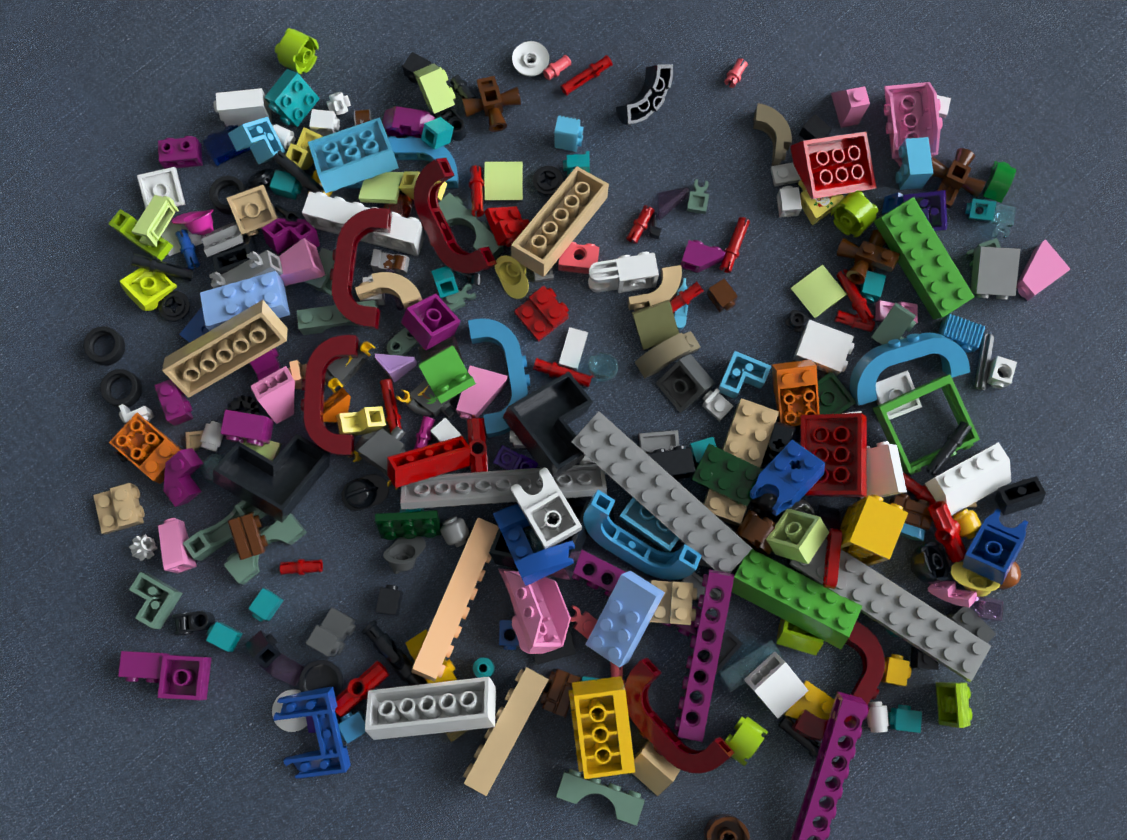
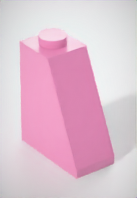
[831,86,870,128]
[278,238,325,286]
[1016,239,1070,301]
[251,366,295,424]
[456,366,509,420]
[158,518,197,574]

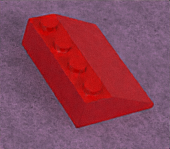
[790,132,876,200]
[801,413,867,497]

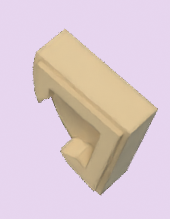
[185,430,204,451]

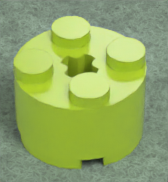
[275,28,319,74]
[831,190,878,237]
[725,716,768,766]

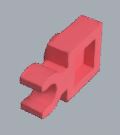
[570,605,598,639]

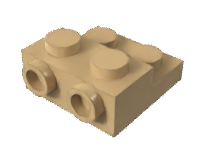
[227,185,278,237]
[93,483,145,534]
[650,580,697,625]

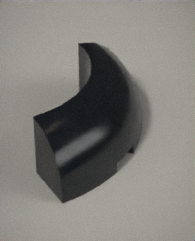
[616,64,673,125]

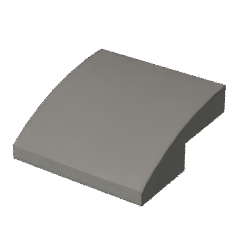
[201,221,244,257]

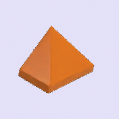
[323,387,351,422]

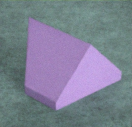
[375,354,417,383]

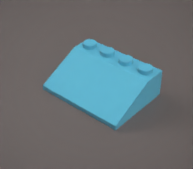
[308,117,399,193]

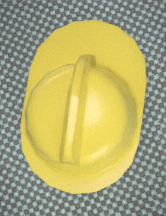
[495,255,529,299]
[951,562,1000,597]

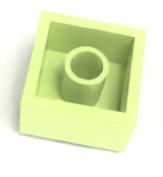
[414,64,456,114]
[766,509,829,564]

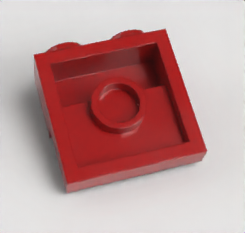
[484,206,530,247]
[514,286,569,342]

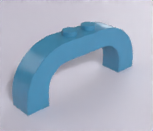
[345,136,459,188]
[468,318,531,438]
[850,333,970,406]
[583,490,702,580]

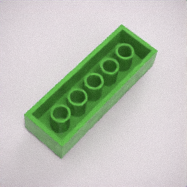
[873,197,974,320]
[732,549,862,649]

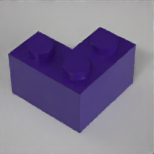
[903,190,947,231]

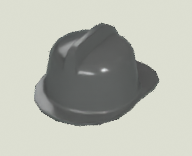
[383,536,426,574]

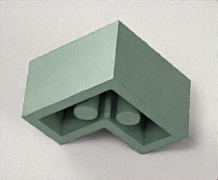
[129,572,183,629]

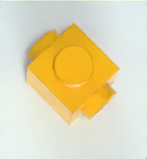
[881,654,912,686]

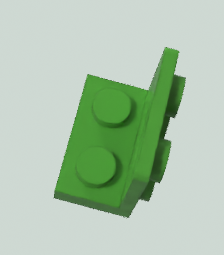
[418,345,476,404]

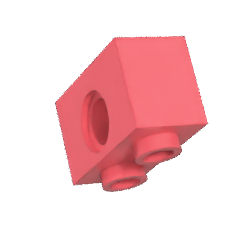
[558,242,600,274]

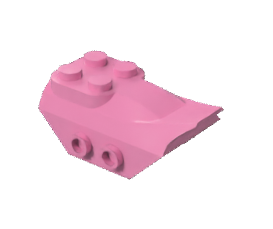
[884,82,943,167]
[498,569,571,654]

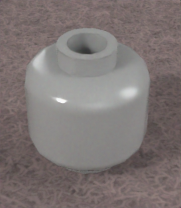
[440,516,470,547]

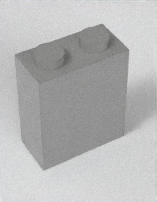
[971,247,1020,299]

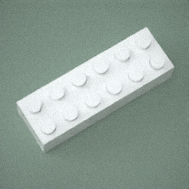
[302,192,425,257]
[365,677,496,740]

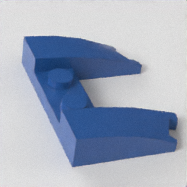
[493,504,575,586]
[273,686,351,779]

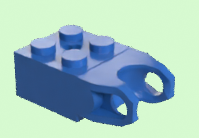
[750,440,825,516]
[962,509,1029,585]

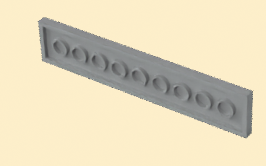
[571,411,752,573]
[400,464,607,510]
[789,539,991,682]

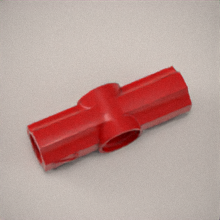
[467,418,489,473]
[928,501,966,562]
[335,661,390,717]

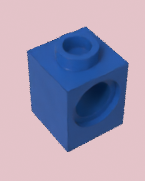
[499,620,519,650]

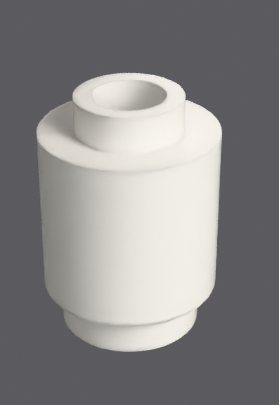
[272,124,295,149]
[200,421,224,452]
[867,701,889,733]

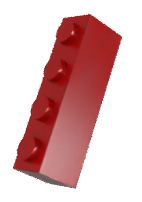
[387,436,471,488]

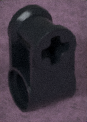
[433,106,466,141]
[768,421,796,460]
[172,611,215,636]

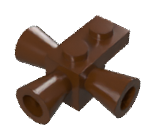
[462,76,521,132]
[932,148,986,209]
[837,230,900,284]

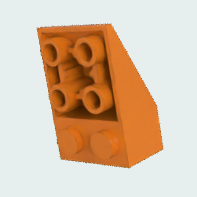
[772,360,820,426]
[109,413,183,484]

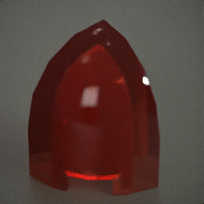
[383,194,412,218]

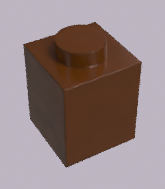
[706,278,738,312]

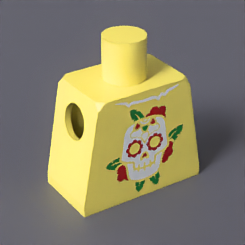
[798,180,844,225]

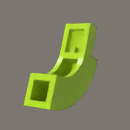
[108,209,173,261]

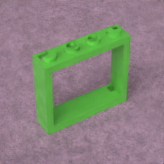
[873,374,980,475]

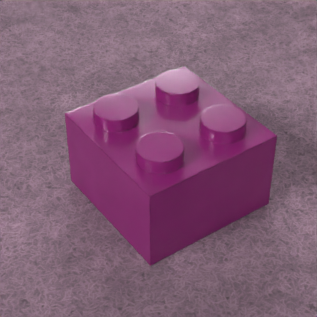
[401,294,461,350]
[220,410,274,447]
[157,655,212,700]

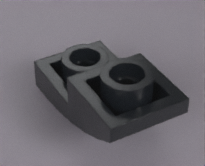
[817,505,840,539]

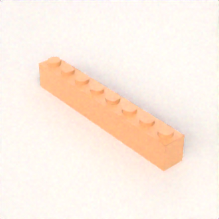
[411,518,499,682]

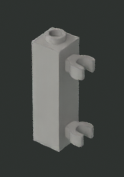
[209,250,283,289]

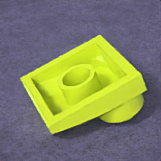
[120,267,177,311]

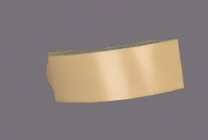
[628,265,682,311]
[355,272,422,309]

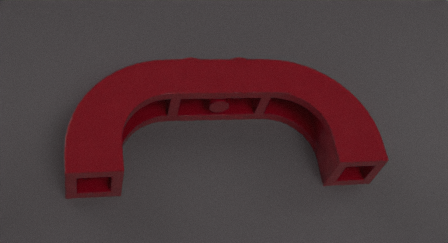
[414,158,497,273]
[330,208,393,330]
[301,335,359,457]
[791,621,885,741]
[625,658,735,773]

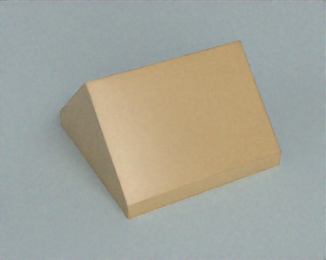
[632,740,680,796]

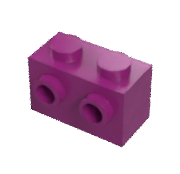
[158,136,203,169]
[154,379,193,426]
[118,651,170,683]

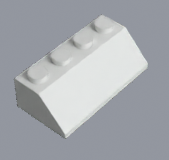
[925,442,1011,516]

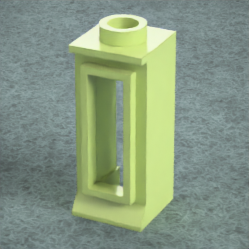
[131,195,179,247]

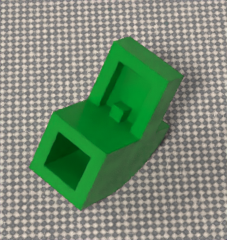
[983,161,1016,203]

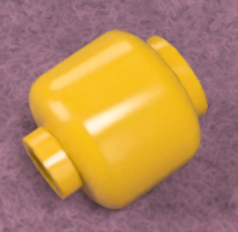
[952,508,982,539]

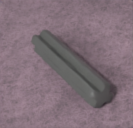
[974,334,994,390]

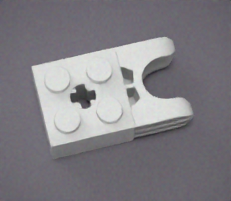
[588,252,659,293]
[511,467,582,549]

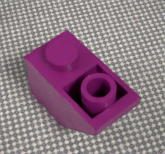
[681,240,725,273]

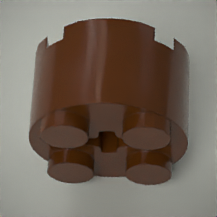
[735,510,775,555]
[704,814,750,840]

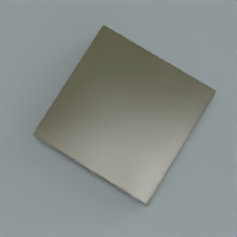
[632,300,679,350]

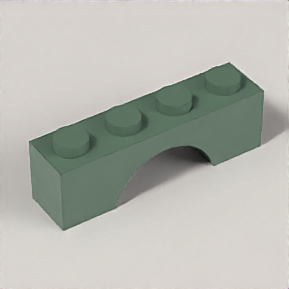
[438,193,504,259]
[297,300,380,335]
[183,500,267,561]
[224,513,307,585]
[556,768,645,826]

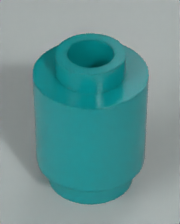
[473,658,495,678]

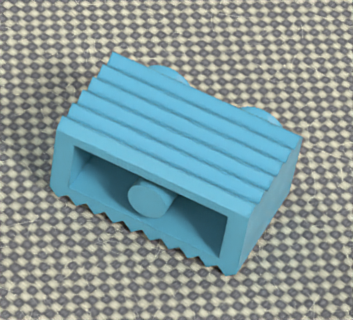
[554,115,584,152]

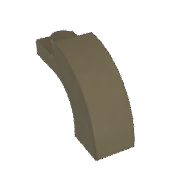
[753,103,792,166]
[635,331,701,378]

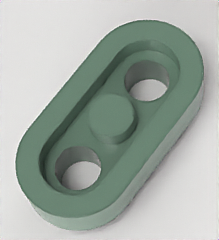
[387,328,419,356]

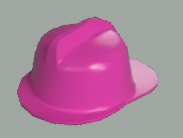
[171,209,214,235]

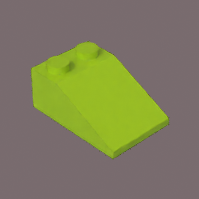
[776,618,824,656]
[936,682,972,728]

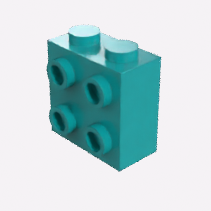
[264,69,320,127]

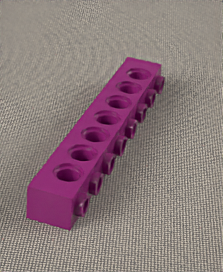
[572,550,715,639]
[674,569,734,742]
[791,691,868,840]

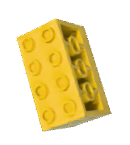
[840,494,908,566]
[569,676,635,779]

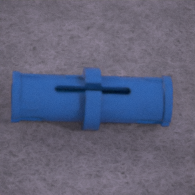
[175,229,200,269]

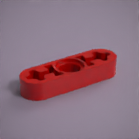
[823,528,842,589]

